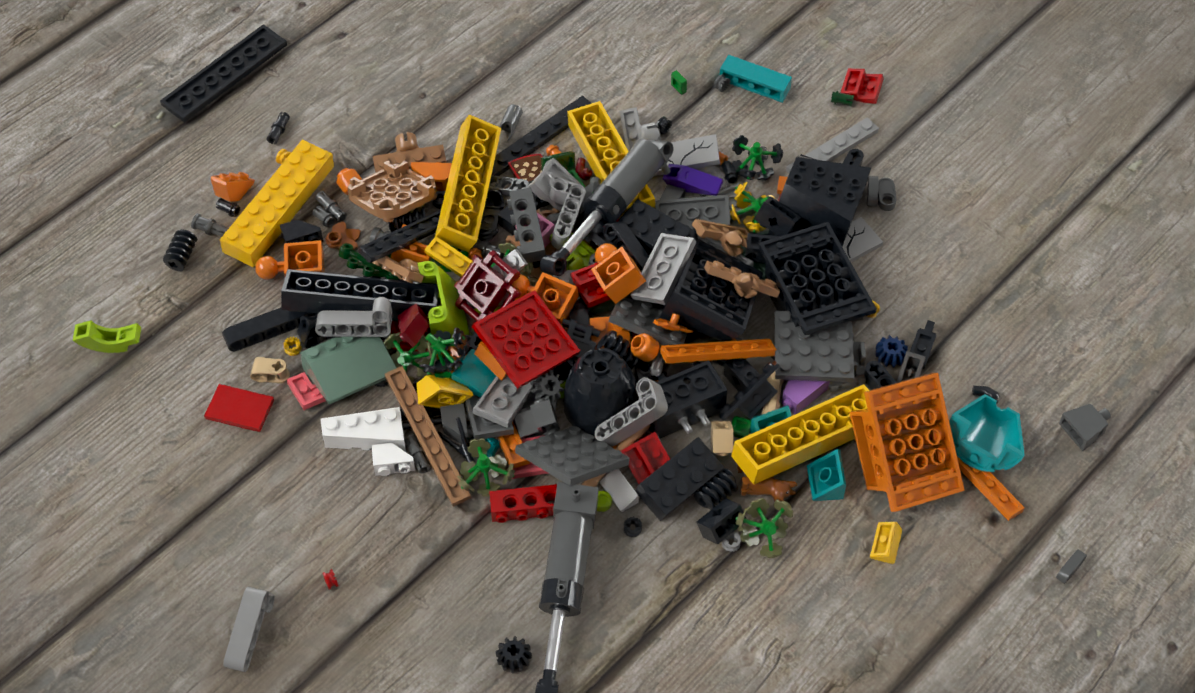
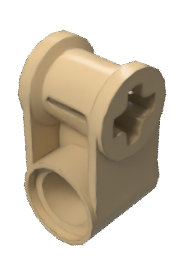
[250,357,290,384]

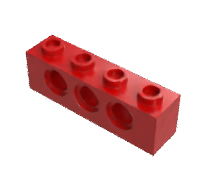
[489,484,557,523]

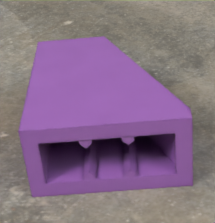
[782,380,830,414]

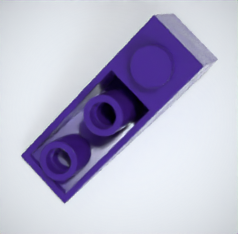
[662,164,723,196]

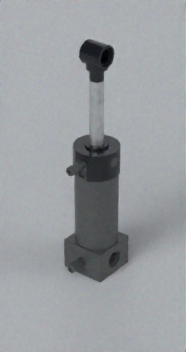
[535,482,599,693]

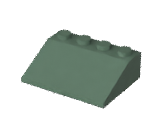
[300,337,396,404]

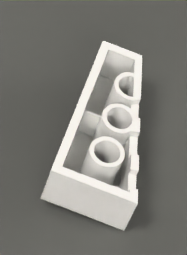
[321,407,406,452]

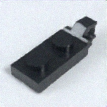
[910,320,936,369]

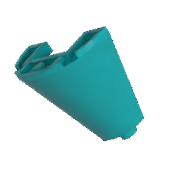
[949,394,1025,472]

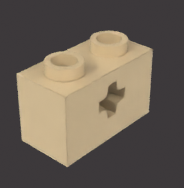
[711,421,733,456]

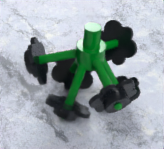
[731,135,783,181]
[419,327,470,375]

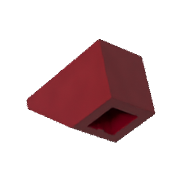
[398,303,430,348]

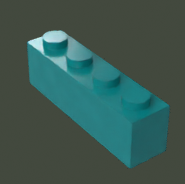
[719,55,792,103]

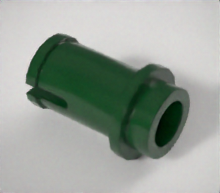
[831,91,854,106]

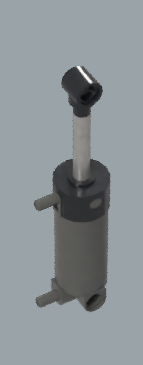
[540,138,674,276]

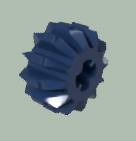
[875,335,908,368]

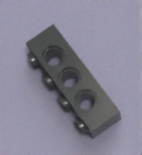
[507,187,546,263]

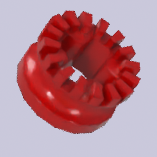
[322,569,339,590]

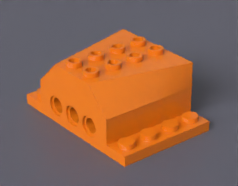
[849,373,965,512]

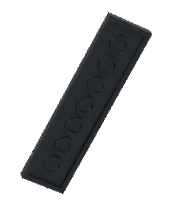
[160,24,287,123]

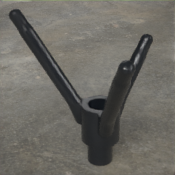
[436,417,475,463]

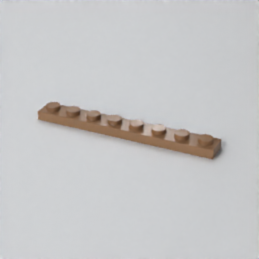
[385,366,471,507]

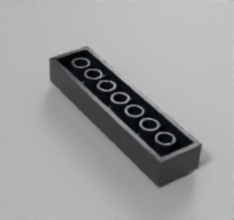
[281,269,439,321]

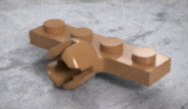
[373,132,446,173]
[692,219,750,257]
[372,256,424,283]
[704,261,780,298]

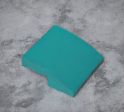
[452,349,496,398]

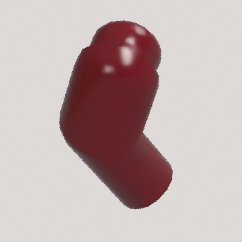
[575,157,592,180]

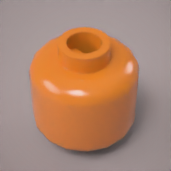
[336,168,362,195]
[631,333,660,362]

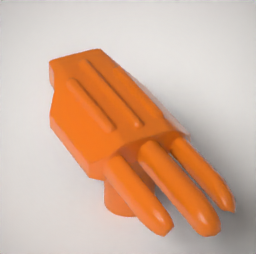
[653,313,693,333]

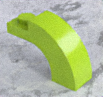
[73,320,141,353]

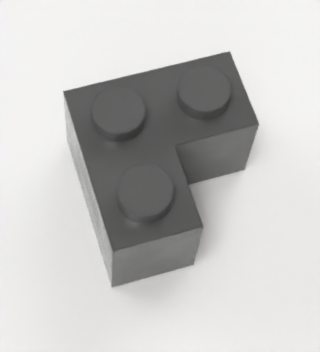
[515,398,560,439]

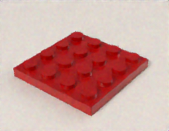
[472,290,580,389]

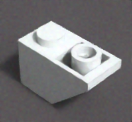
[372,443,415,476]

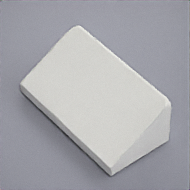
[600,469,639,512]

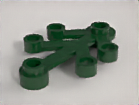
[338,243,400,280]

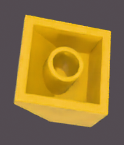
[417,375,473,408]

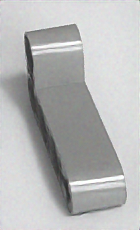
[549,179,586,249]
[315,297,392,337]
[595,377,668,446]
[223,587,275,672]

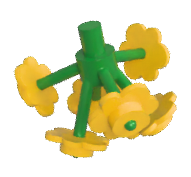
[730,182,775,233]

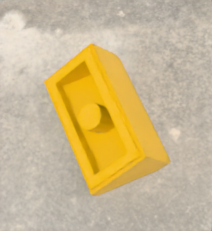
[870,522,902,564]

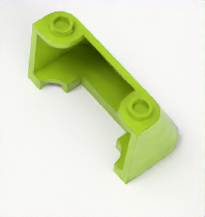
[418,261,469,339]

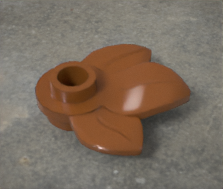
[325,221,361,249]

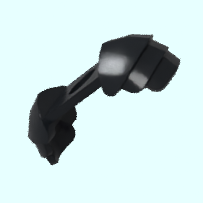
[478,189,505,242]

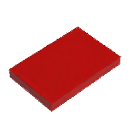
[204,384,274,432]

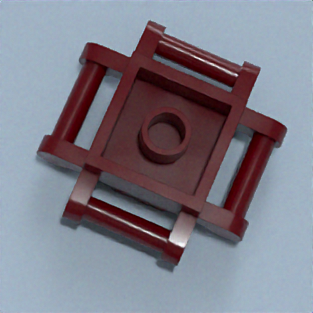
[454,250,522,322]

